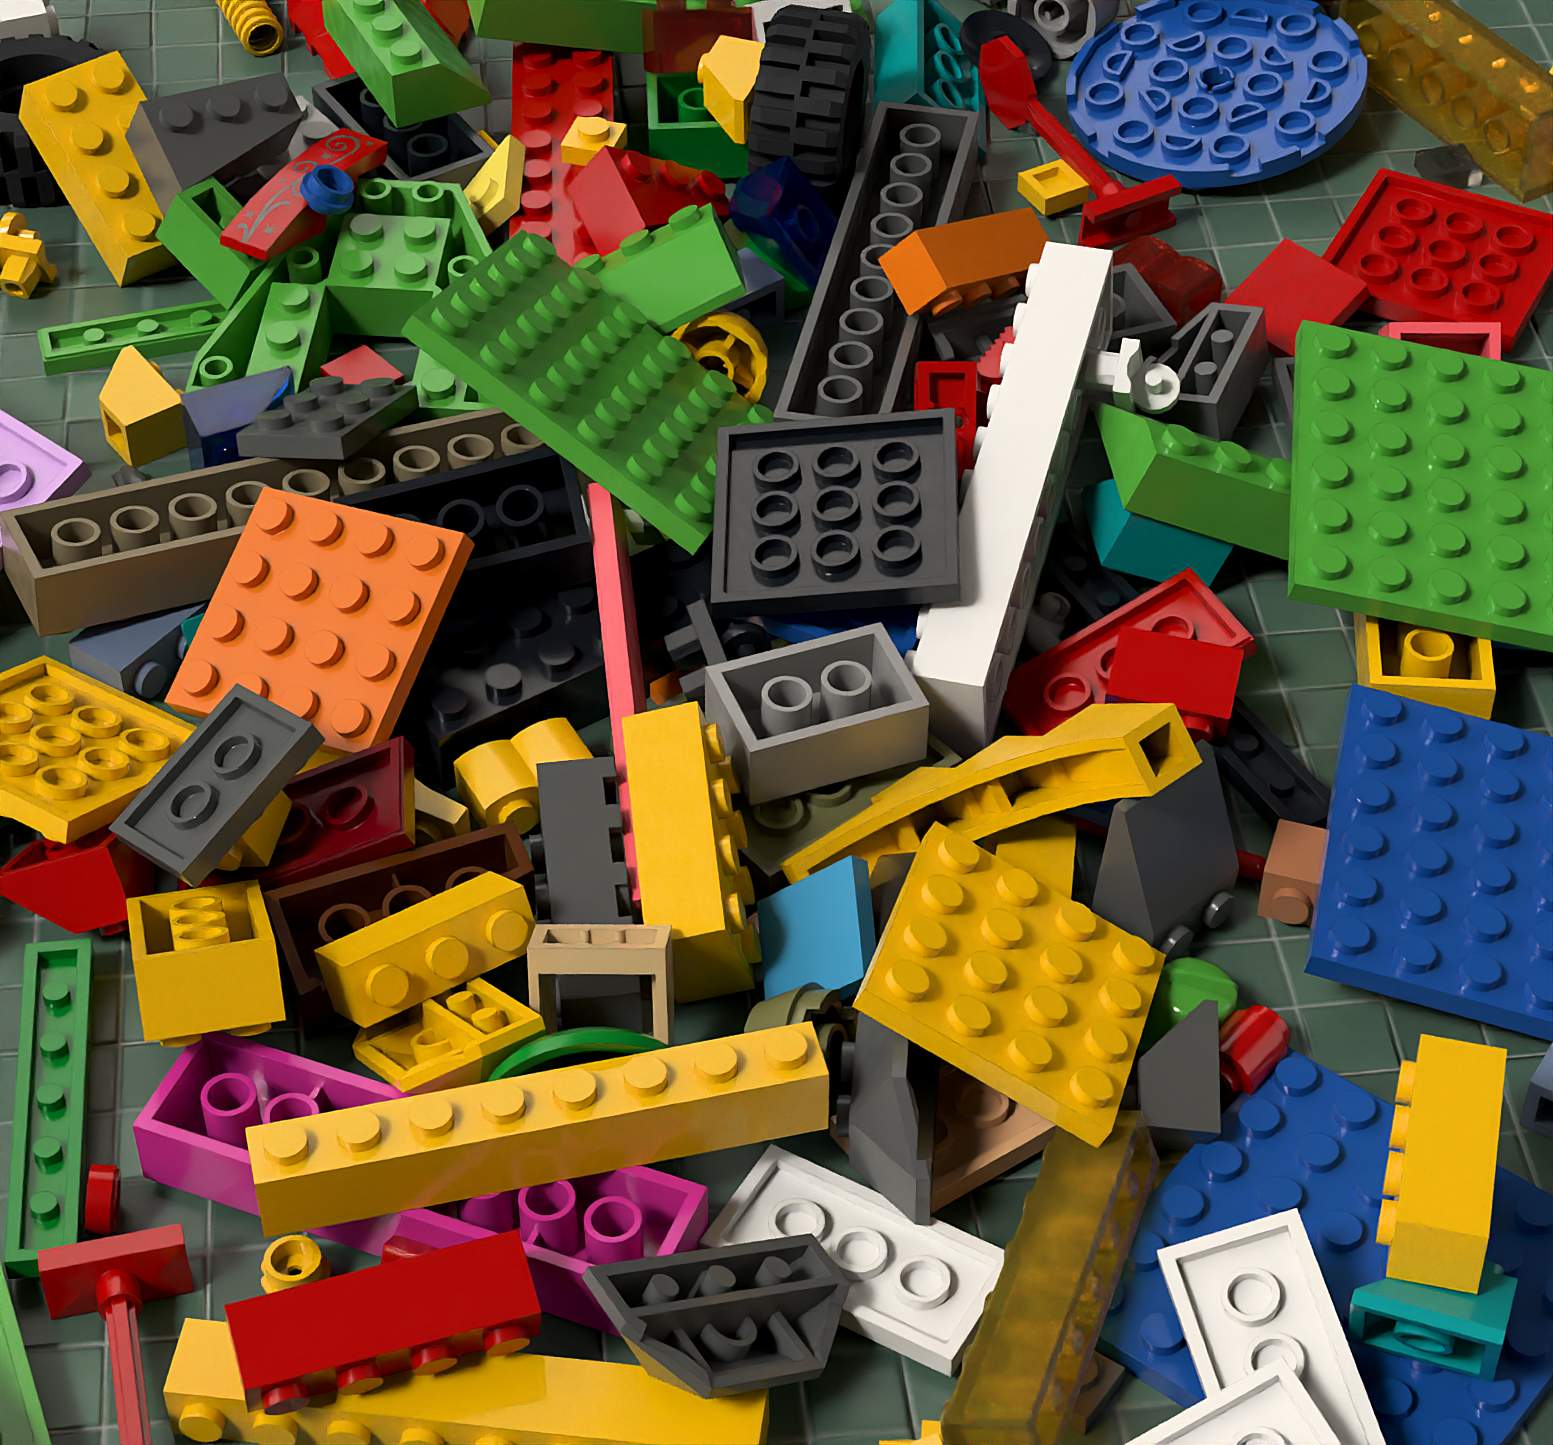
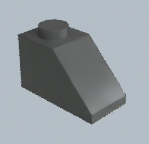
[1115,999,1221,1151]

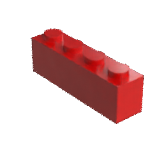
[224,1229,542,1415]

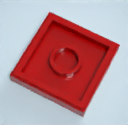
[1223,238,1370,358]

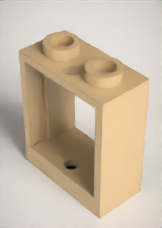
[527,924,676,1047]

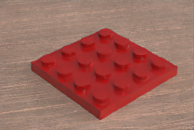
[1321,167,1553,354]

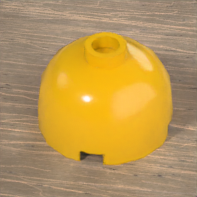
[668,309,769,405]

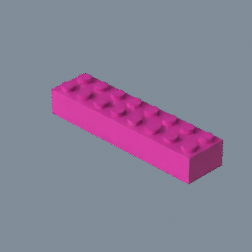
[132,1031,709,1338]

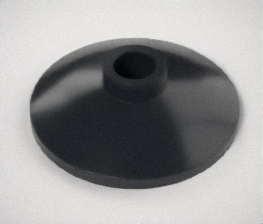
[959,10,1052,83]

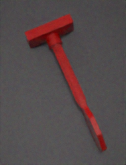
[978,35,1182,250]
[37,1223,194,1445]

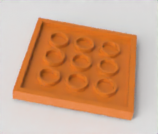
[164,487,475,757]

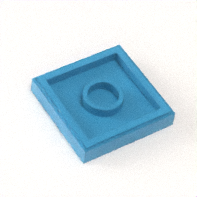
[757,855,876,1001]

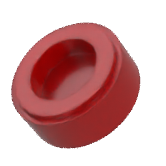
[85,1163,121,1235]

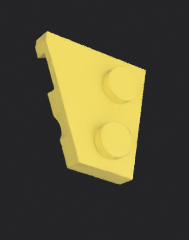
[463,134,526,237]

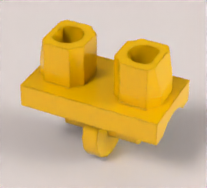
[0,212,58,299]

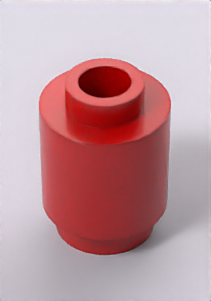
[1218,1005,1291,1102]

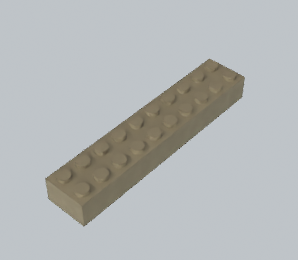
[0,407,596,638]

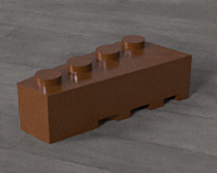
[262,820,536,1041]

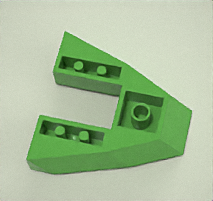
[184,178,497,444]

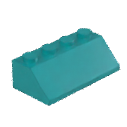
[874,0,987,159]

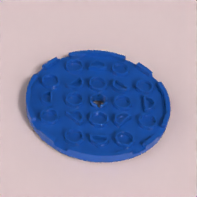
[1066,0,1368,191]

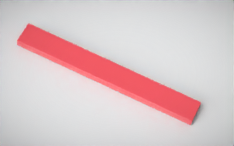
[586,482,647,925]

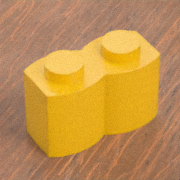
[453,718,594,835]

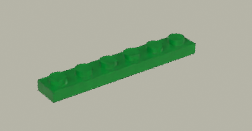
[4,938,95,1280]

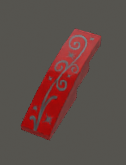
[220,127,388,261]

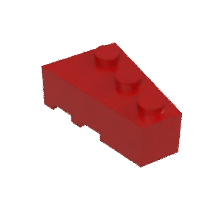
[566,145,735,258]

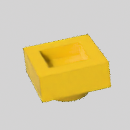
[561,116,627,166]
[1017,159,1089,216]

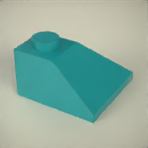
[1347,1259,1518,1382]

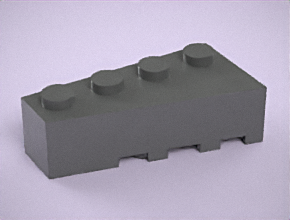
[529,756,643,1033]

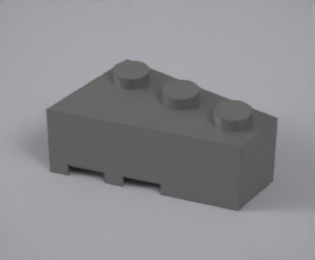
[125,72,304,217]
[1135,302,1269,441]

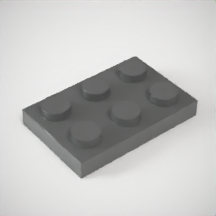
[236,376,419,460]
[108,683,326,889]

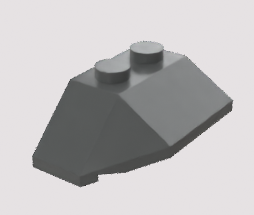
[836,1012,940,1226]
[581,1233,851,1399]

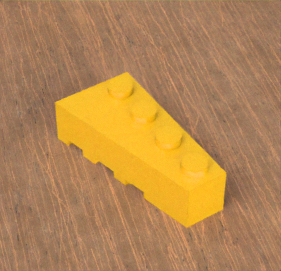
[1375,1034,1507,1294]

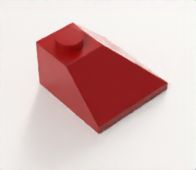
[0,821,154,936]

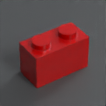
[1105,625,1244,742]

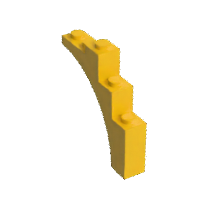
[780,703,1203,891]

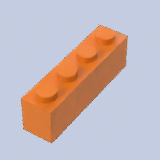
[878,207,1051,317]

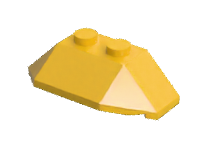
[352,976,546,1095]

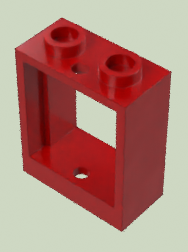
[914,361,977,480]

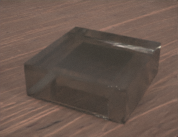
[1414,143,1483,190]

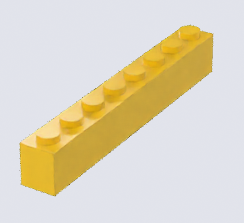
[245,1021,829,1238]
[163,1318,769,1445]

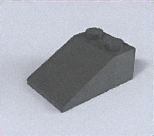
[1091,739,1240,963]

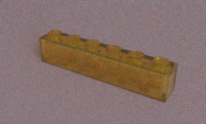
[940,1110,1160,1445]

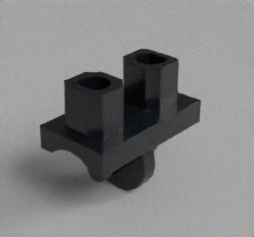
[663,599,772,713]

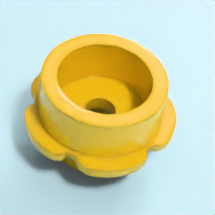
[261,1235,331,1294]

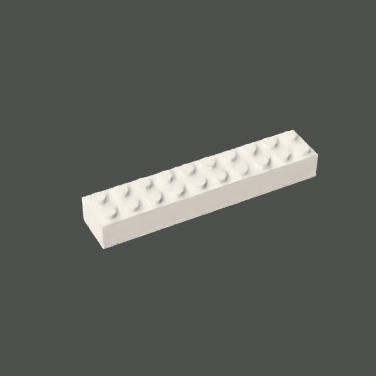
[904,241,1113,760]

